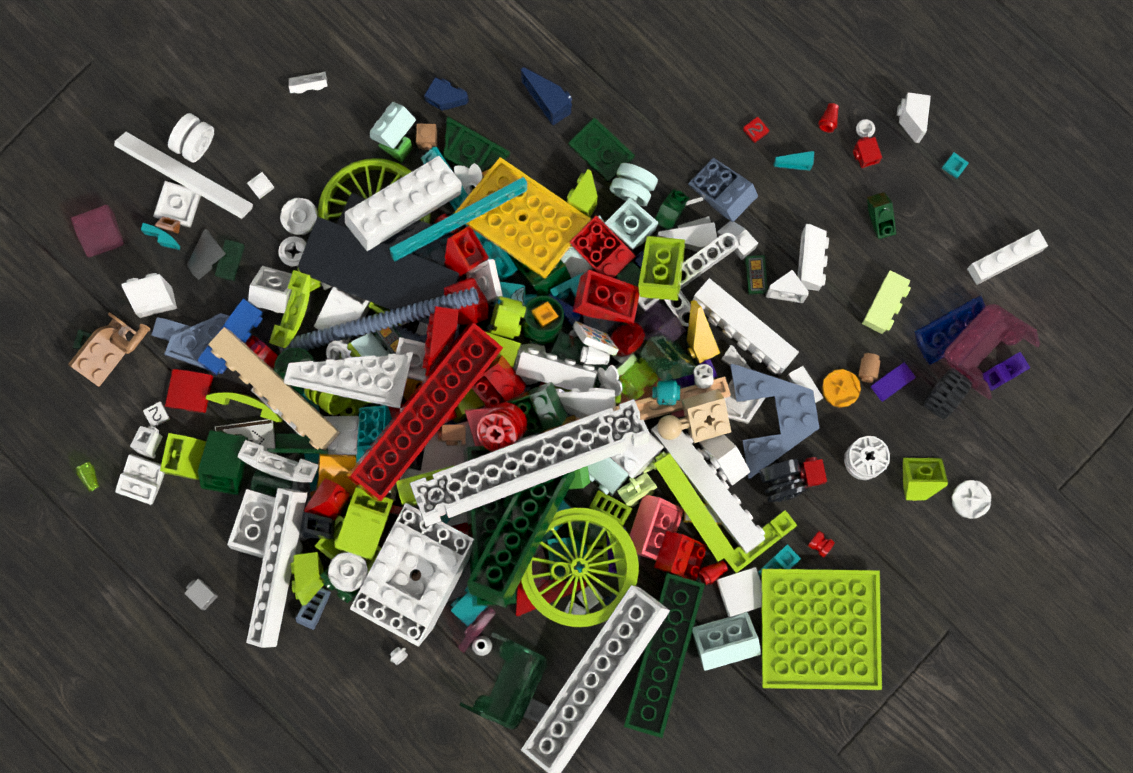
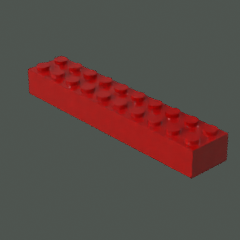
[346,323,503,501]

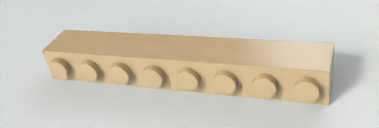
[208,327,341,450]

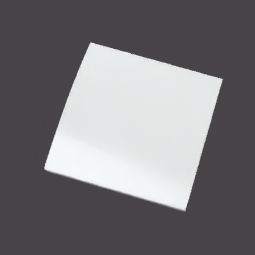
[115,454,165,505]
[716,567,762,617]

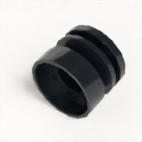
[759,459,808,503]

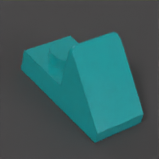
[550,272,584,300]

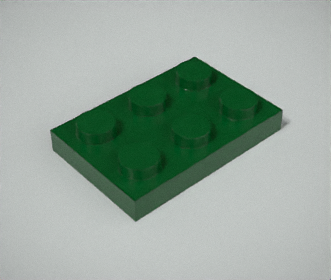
[568,117,635,183]

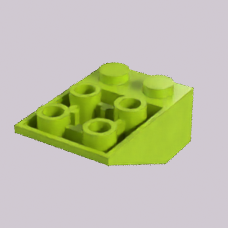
[335,487,393,560]

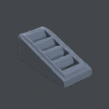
[296,588,331,630]

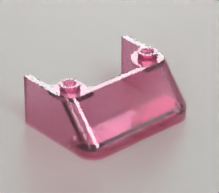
[945,304,1040,400]

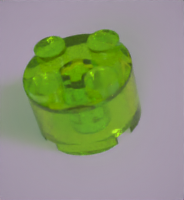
[619,357,659,400]

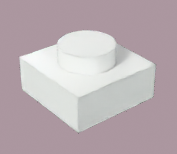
[247,172,274,199]

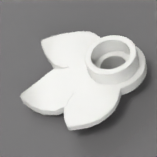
[454,163,483,195]
[598,365,622,396]

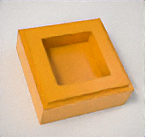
[532,302,558,328]

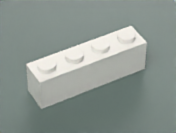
[968,229,1048,285]
[516,348,598,392]

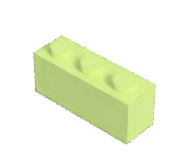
[862,271,911,334]

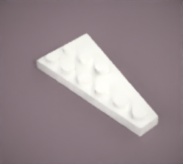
[284,352,413,408]

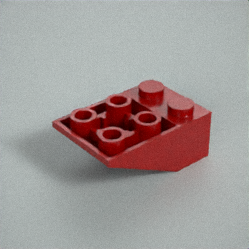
[569,215,635,278]
[422,306,459,376]

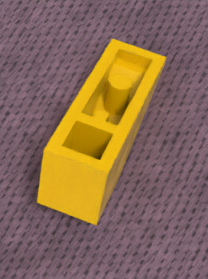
[687,299,720,363]

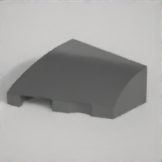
[187,229,226,280]

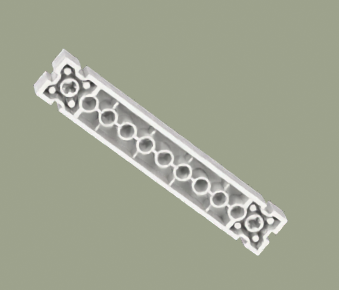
[410,399,649,527]

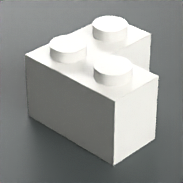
[699,434,750,485]

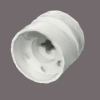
[844,436,890,480]

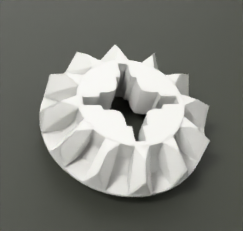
[278,237,307,267]
[326,340,352,360]

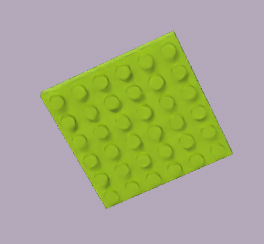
[761,569,882,690]

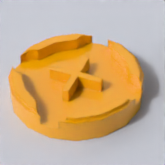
[822,369,861,408]

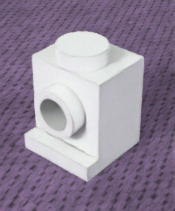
[130,426,162,459]

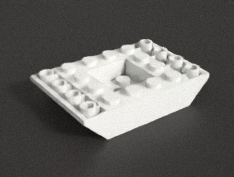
[350,503,475,646]

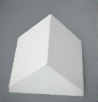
[766,270,809,303]

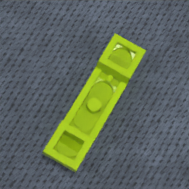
[269,270,310,348]
[206,392,283,422]
[724,510,797,573]

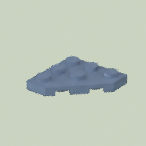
[165,313,230,374]

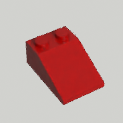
[573,270,640,324]

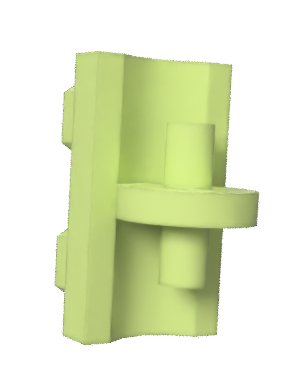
[617,472,657,507]

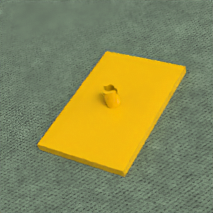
[454,157,591,279]

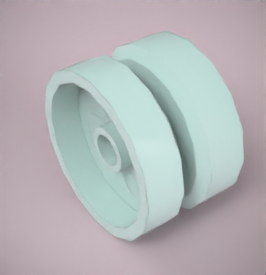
[610,163,658,206]

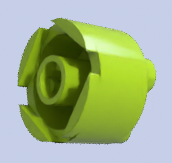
[490,296,526,339]

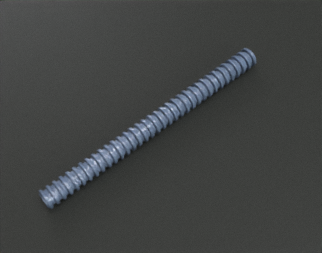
[278,287,479,353]

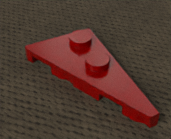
[516,579,586,616]

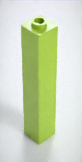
[653,451,734,562]

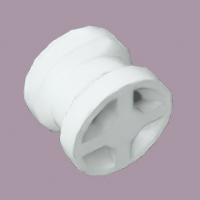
[694,364,714,389]

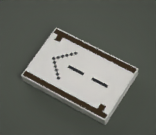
[215,420,277,455]

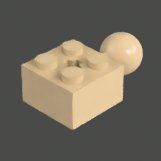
[657,389,731,443]

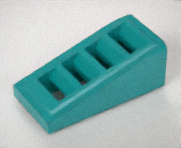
[774,151,814,171]

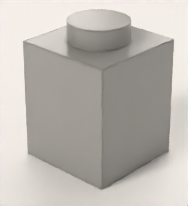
[184,579,218,610]

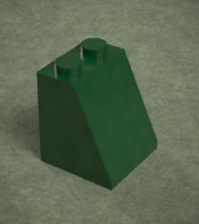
[198,430,248,495]

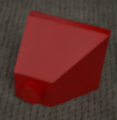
[445,226,489,276]
[444,277,488,324]
[303,478,352,520]

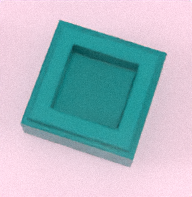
[942,152,969,179]

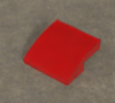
[165,369,213,413]

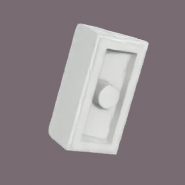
[787,366,823,403]

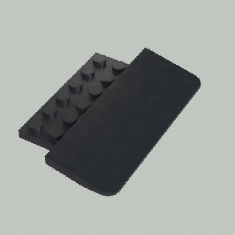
[298,193,459,325]

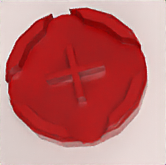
[610,322,645,357]

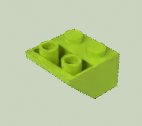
[567,169,598,218]
[160,433,206,480]
[291,552,324,606]

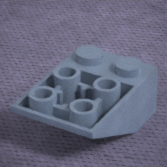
[688,158,758,222]

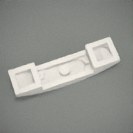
[238,440,319,482]

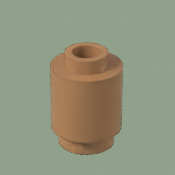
[859,353,881,383]

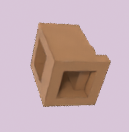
[438,425,466,446]

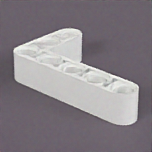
[664,233,739,327]

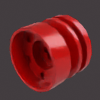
[477,402,527,452]

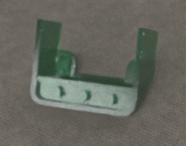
[459,633,547,729]

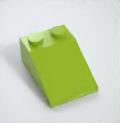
[638,236,685,301]

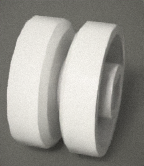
[168,113,214,162]

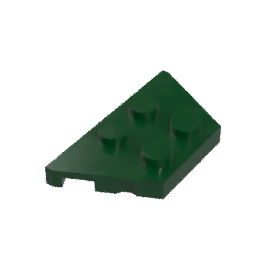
[444,117,510,172]

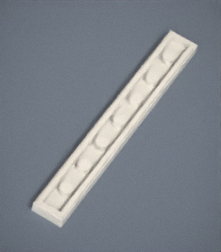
[114,132,253,219]

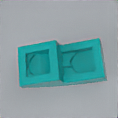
[141,223,181,250]
[758,544,801,576]

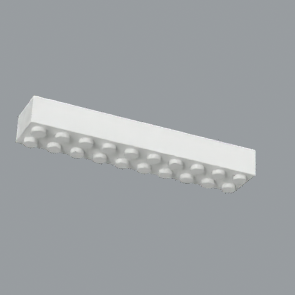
[521,585,670,773]

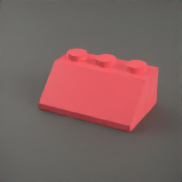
[630,495,684,561]

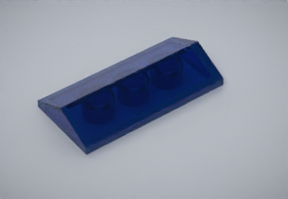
[914,295,995,365]

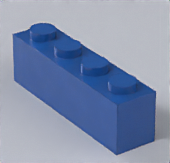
[197,299,263,376]

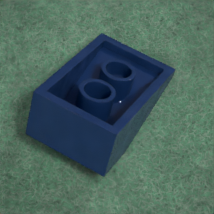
[521,67,572,125]

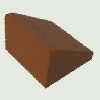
[155,216,180,234]

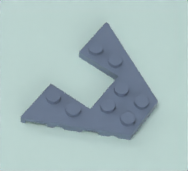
[730,364,819,478]

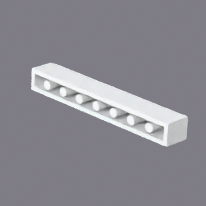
[651,424,765,554]
[246,488,307,648]

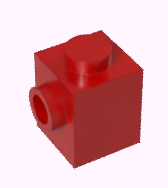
[853,137,882,168]
[799,457,827,487]

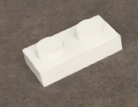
[289,72,327,93]

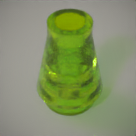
[76,462,100,492]

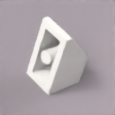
[717,221,758,260]

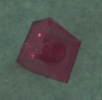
[71,205,124,258]

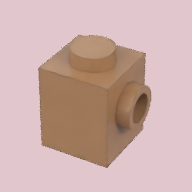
[416,124,437,150]

